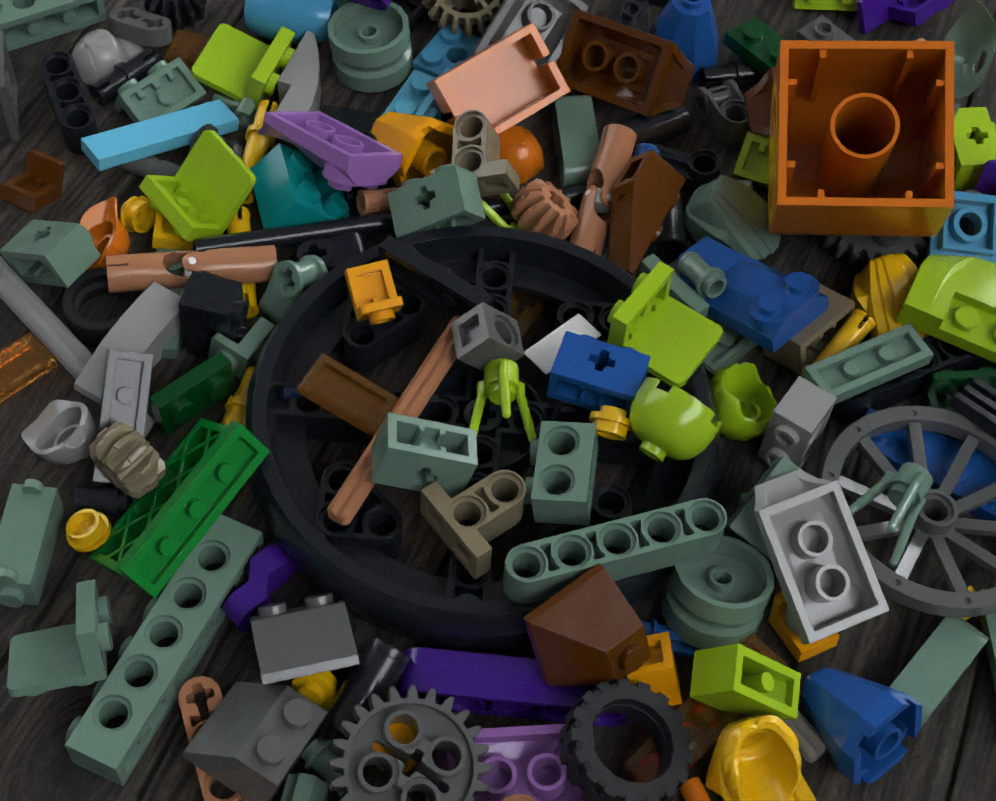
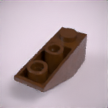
[608,149,686,276]

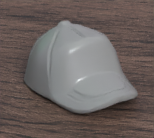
[71,29,147,84]
[21,399,97,465]

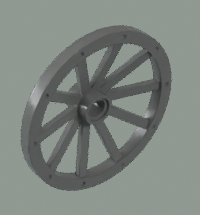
[819,406,996,618]

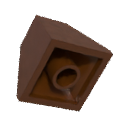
[523,563,652,687]

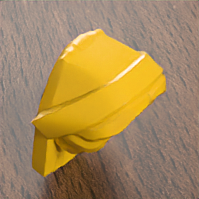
[851,253,929,338]
[705,714,817,801]

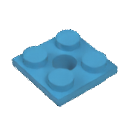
[412,24,481,77]
[927,191,996,263]

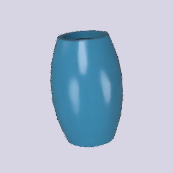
[244,0,340,45]

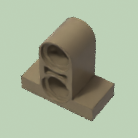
[431,110,520,197]
[420,470,526,580]

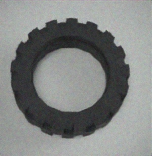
[558,679,693,801]

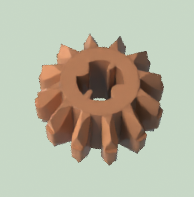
[510,178,579,240]

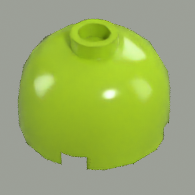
[629,377,722,462]

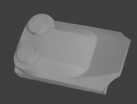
[754,469,890,645]

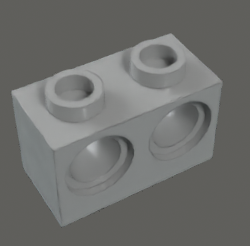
[757,376,837,469]

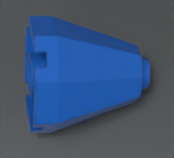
[649,0,720,83]
[801,667,923,784]

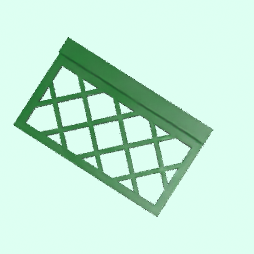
[89,418,270,598]

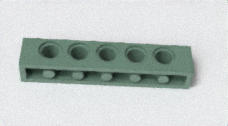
[65,514,265,787]

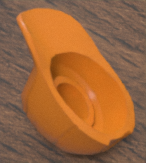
[499,125,545,184]
[80,197,131,272]

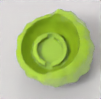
[710,362,778,441]

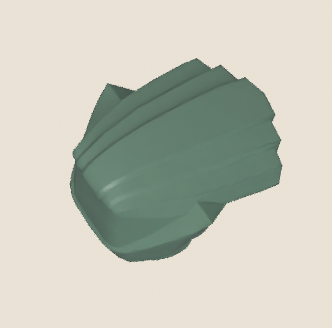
[683,175,781,261]

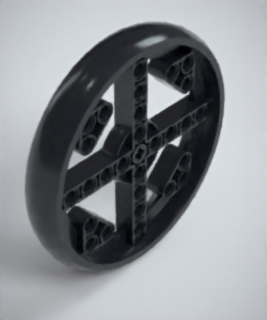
[243,226,719,650]

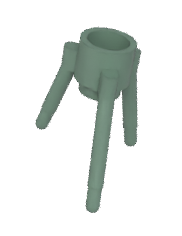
[849,462,933,568]

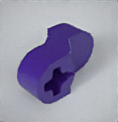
[223,544,296,632]

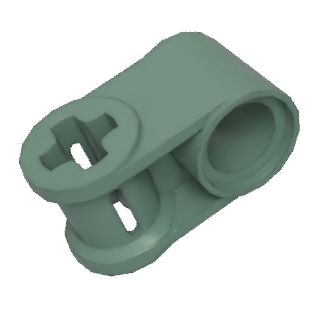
[259,255,328,325]

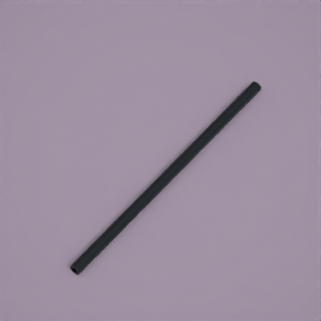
[194,184,587,252]

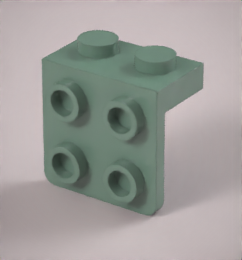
[7,579,113,697]

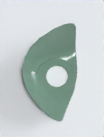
[944,1,996,99]

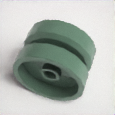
[328,2,413,93]
[661,535,774,649]

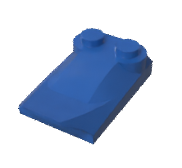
[676,236,828,353]

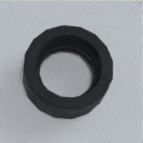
[62,268,141,348]

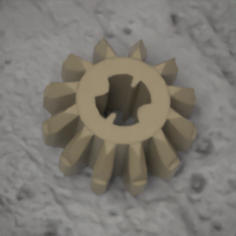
[89,422,166,499]

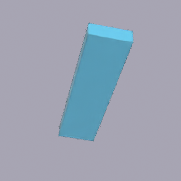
[81,99,239,171]

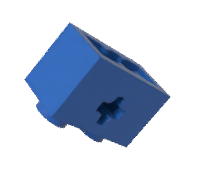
[547,331,651,419]

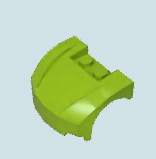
[895,254,996,363]

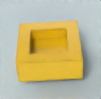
[152,211,194,251]

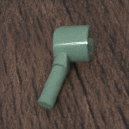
[212,93,256,128]

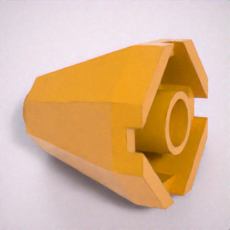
[371,111,454,187]

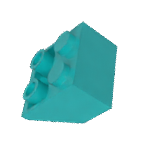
[250,143,350,229]

